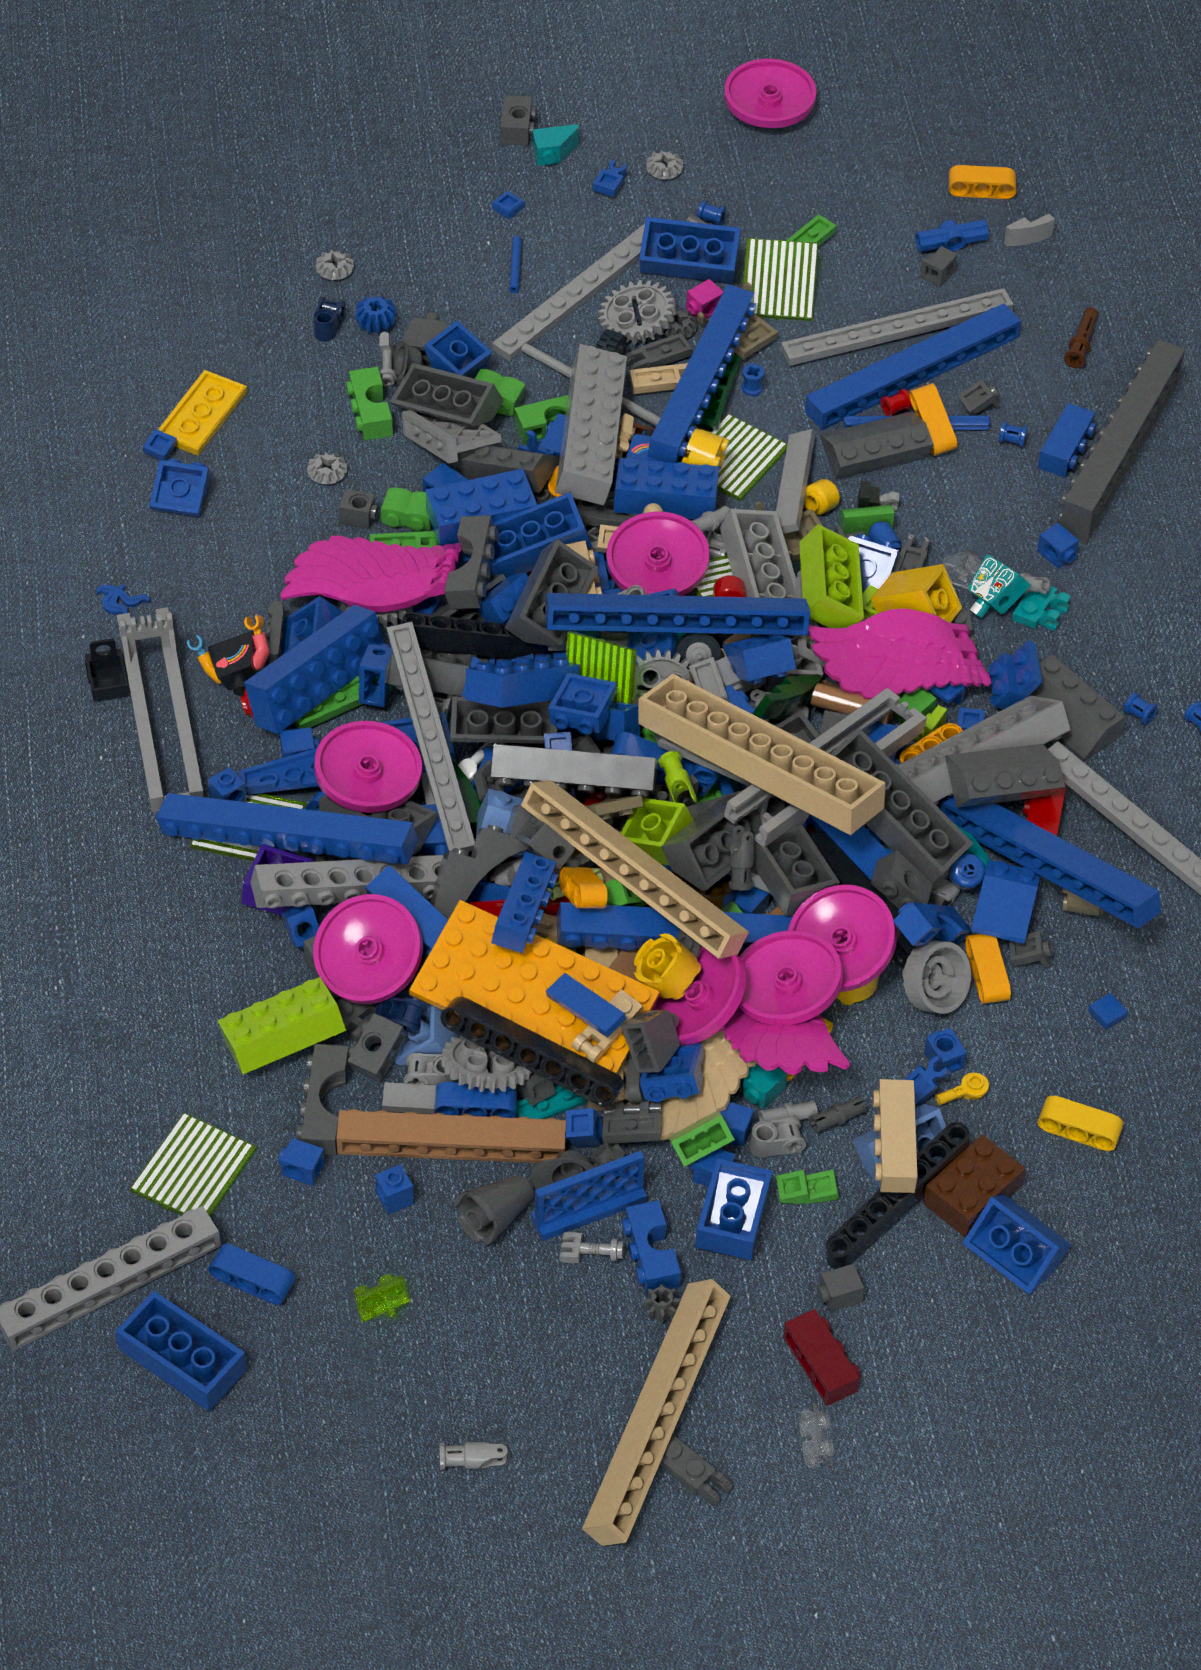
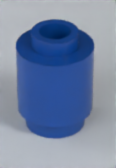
[868,521,902,552]

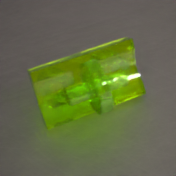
[354,1273,410,1322]

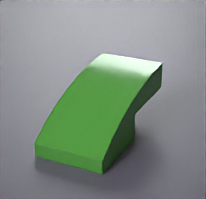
[776,1169,840,1204]

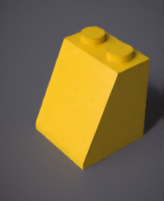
[871,564,962,623]

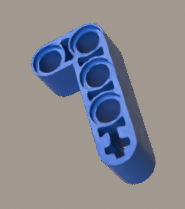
[611,732,718,797]

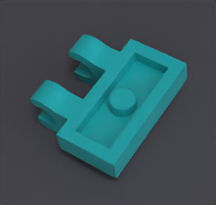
[1012,586,1071,631]

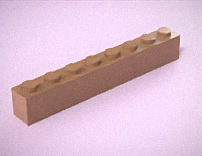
[336,1109,566,1163]

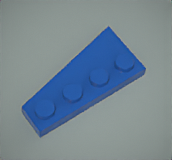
[238,748,319,795]

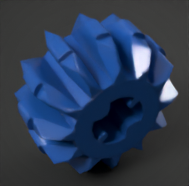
[355,295,397,334]

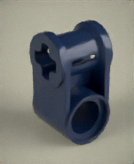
[313,296,346,341]
[375,997,428,1034]

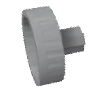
[902,940,971,1014]

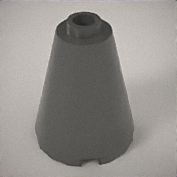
[454,1175,534,1245]

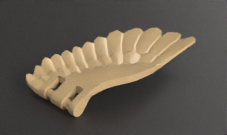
[626,1031,757,1140]

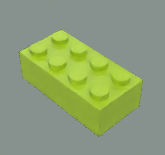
[799,524,864,628]
[217,977,346,1074]

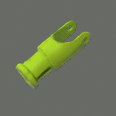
[658,751,697,803]

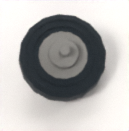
[675,633,721,668]

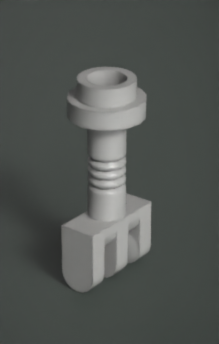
[379,332,397,387]
[559,1232,625,1263]

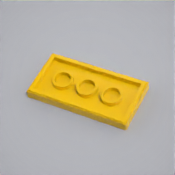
[158,370,247,456]

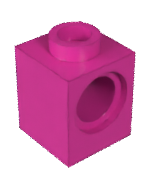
[686,279,723,319]

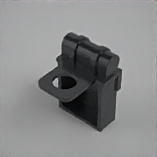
[85,639,129,701]

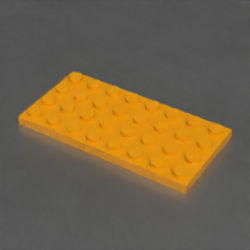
[409,900,660,1074]

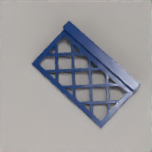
[531,1151,647,1241]

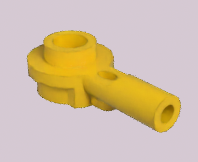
[935,1072,989,1105]

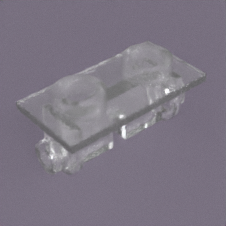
[798,1402,834,1469]

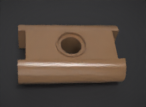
[811,680,895,725]

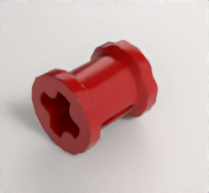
[880,389,912,416]

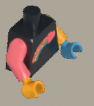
[187,615,270,696]

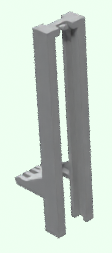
[117,607,204,812]
[724,688,927,847]

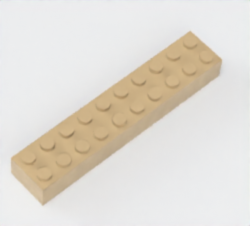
[638,674,886,835]

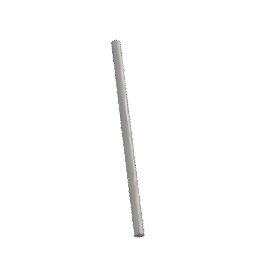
[521,343,689,443]

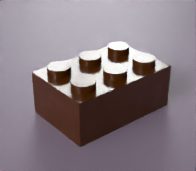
[923,1134,1026,1238]

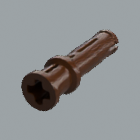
[1064,307,1099,368]

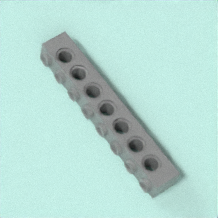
[250,855,443,908]
[0,1206,221,1352]

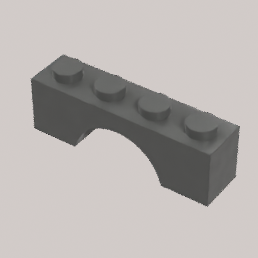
[444,515,499,609]
[297,1044,349,1156]

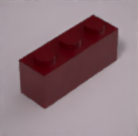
[783,1309,861,1406]

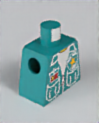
[968,554,1031,619]

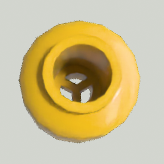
[804,479,840,515]

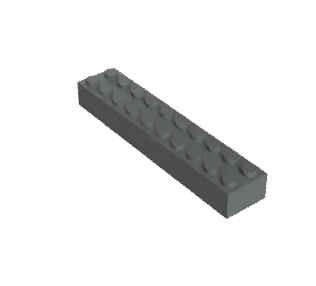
[1057,339,1185,545]

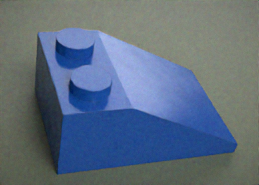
[971,860,1040,944]
[695,1158,773,1260]

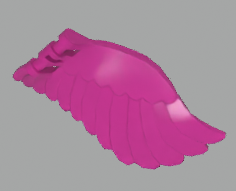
[280,536,462,612]
[808,608,991,699]
[719,1006,850,1075]

